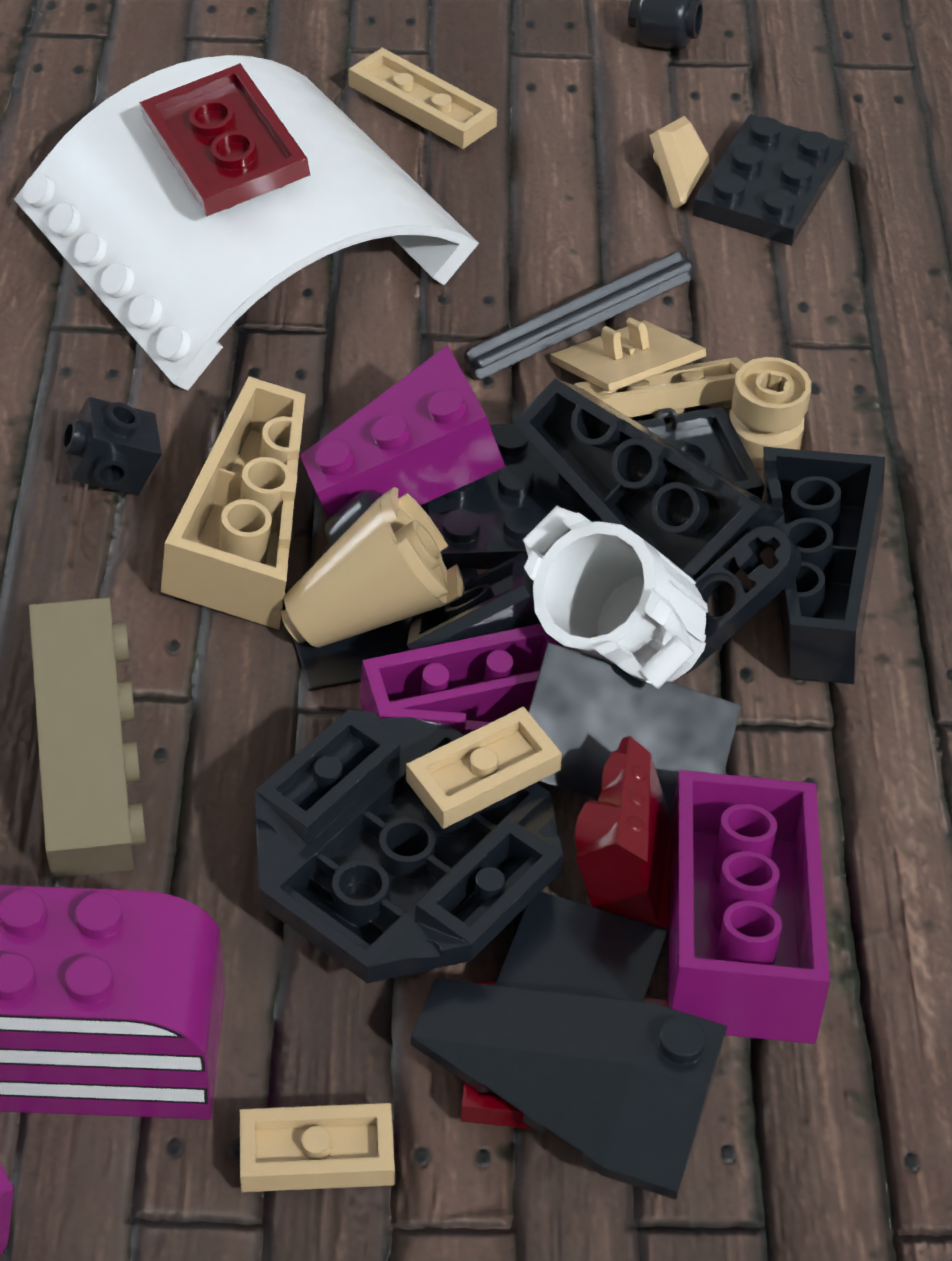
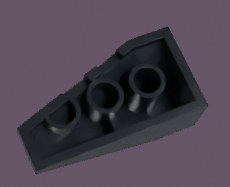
[411,979,727,1200]

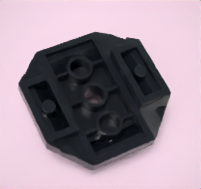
[255,709,563,983]

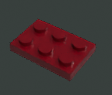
[139,63,310,216]

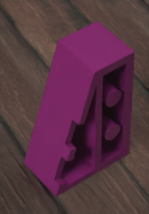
[300,345,505,517]
[359,624,562,735]

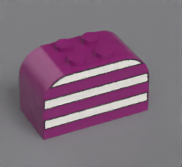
[0,885,225,1120]

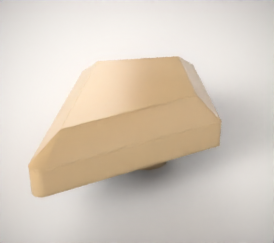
[649,116,709,209]

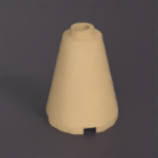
[281,487,464,648]

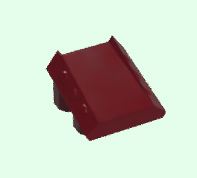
[575,736,671,929]

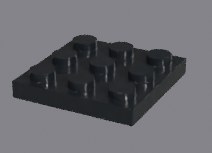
[426,423,604,570]

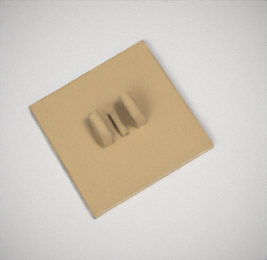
[550,318,706,392]

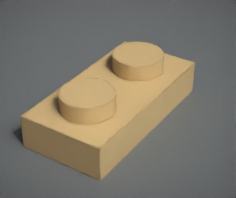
[406,707,562,829]
[240,1103,395,1192]

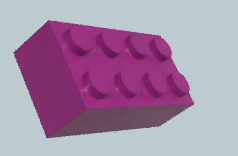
[668,770,830,1044]

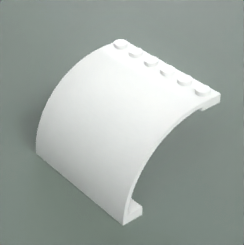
[14,55,479,391]

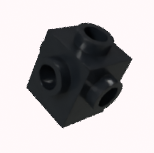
[61,396,162,496]

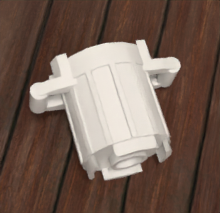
[523,505,708,689]

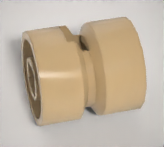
[729,357,811,468]

